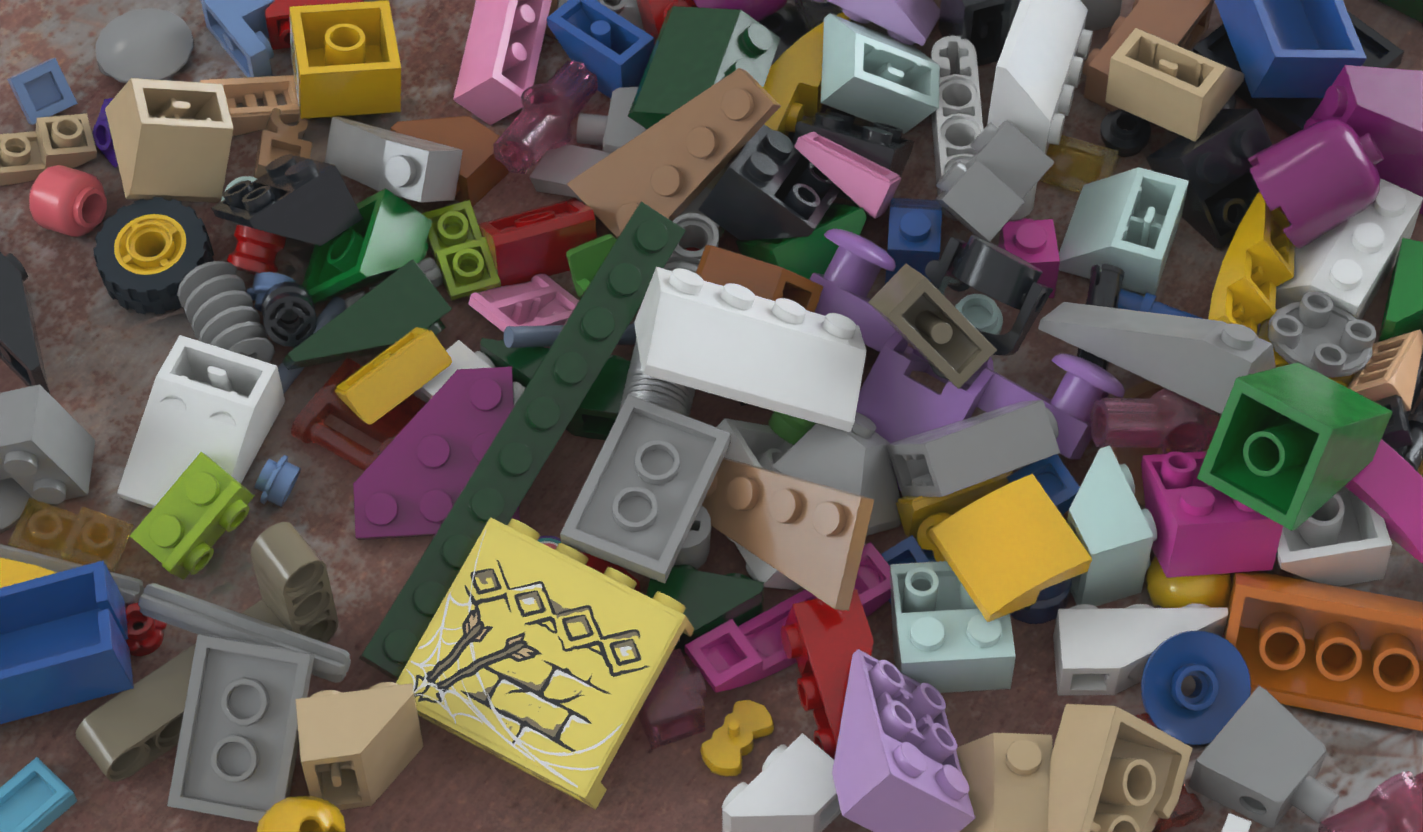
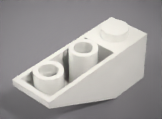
[1053,603,1229,695]

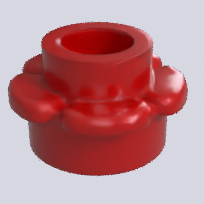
[125,603,167,656]

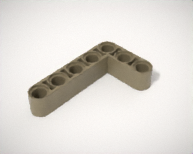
[76,522,339,782]

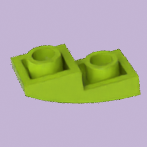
[421,200,501,300]

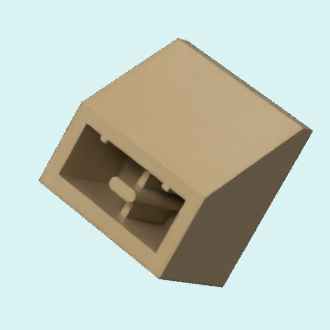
[1105,28,1244,142]
[105,78,234,202]
[295,682,424,810]

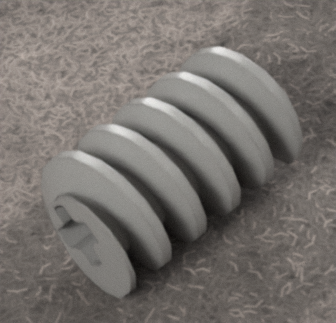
[177,261,275,363]

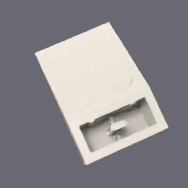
[117,335,285,509]

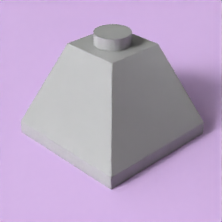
[770,412,901,536]

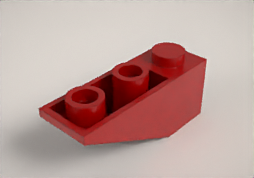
[781,589,874,759]

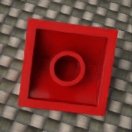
[478,198,597,287]

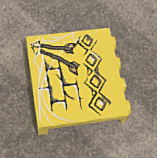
[396,517,695,809]

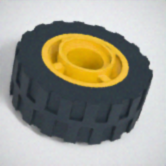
[93,197,215,315]

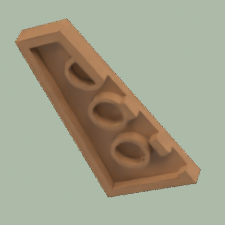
[566,68,781,238]
[702,457,875,611]

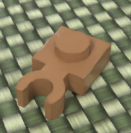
[254,108,312,179]

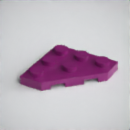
[353,367,520,540]

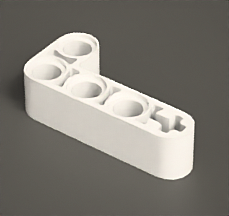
[931,35,1037,221]

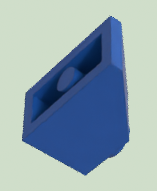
[547,0,655,99]
[885,198,942,284]

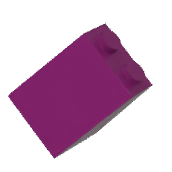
[1304,65,1423,214]

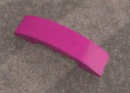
[1345,439,1423,564]
[684,542,891,693]

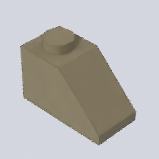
[868,264,997,389]

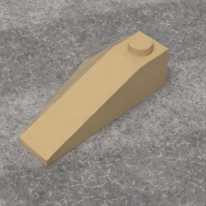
[1048,704,1193,832]
[956,733,1053,832]

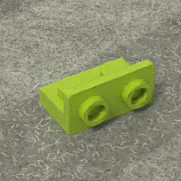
[130,452,255,580]

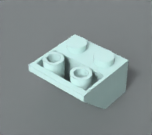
[821,13,940,134]
[1059,167,1189,295]
[1067,445,1157,606]
[890,561,1016,693]

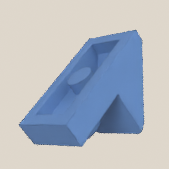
[201,0,274,77]

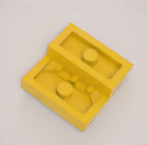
[930,474,1092,622]

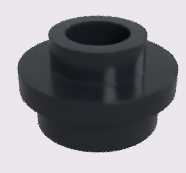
[1100,109,1151,157]

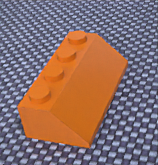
[1223,571,1423,731]

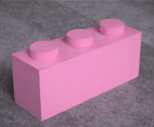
[453,0,552,126]

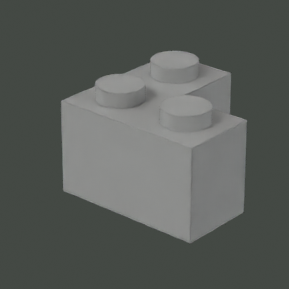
[935,121,1055,242]
[0,384,96,505]

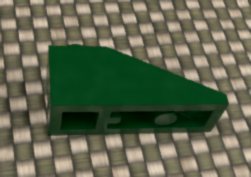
[282,259,452,370]

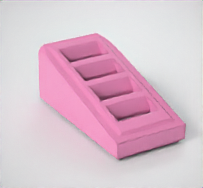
[794,132,902,219]

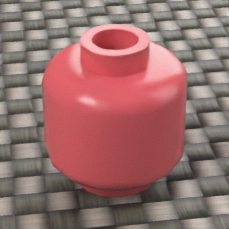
[29,165,107,237]

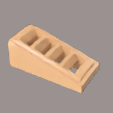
[199,75,300,137]
[1347,329,1423,411]

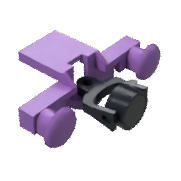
[810,229,1125,491]

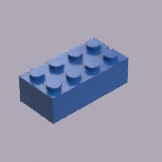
[1215,0,1367,98]
[0,560,134,724]

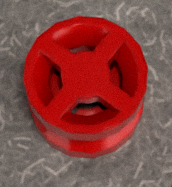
[226,225,286,275]

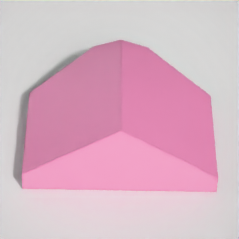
[468,274,579,348]

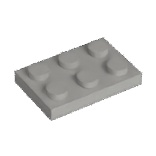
[560,394,731,583]
[167,634,315,823]

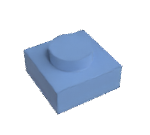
[7,58,78,125]

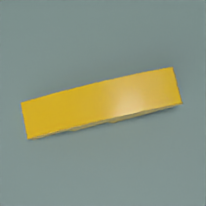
[1208,192,1295,336]

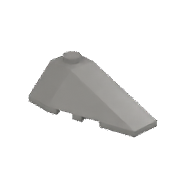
[1038,302,1276,414]

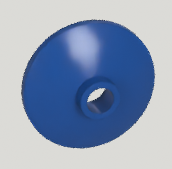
[1141,630,1251,745]

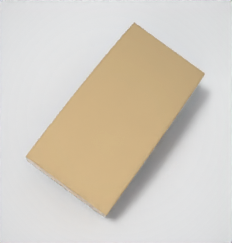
[0,113,97,186]

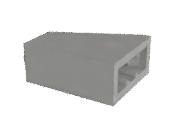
[886,400,1060,497]

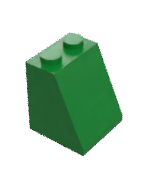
[1197,362,1393,531]

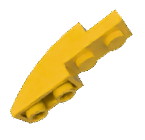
[763,12,851,137]

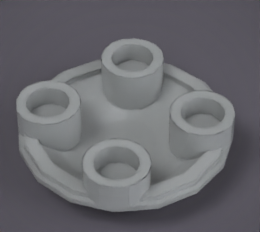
[95,8,194,83]
[1268,291,1376,378]

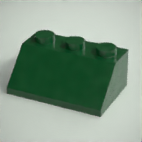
[628,6,781,129]

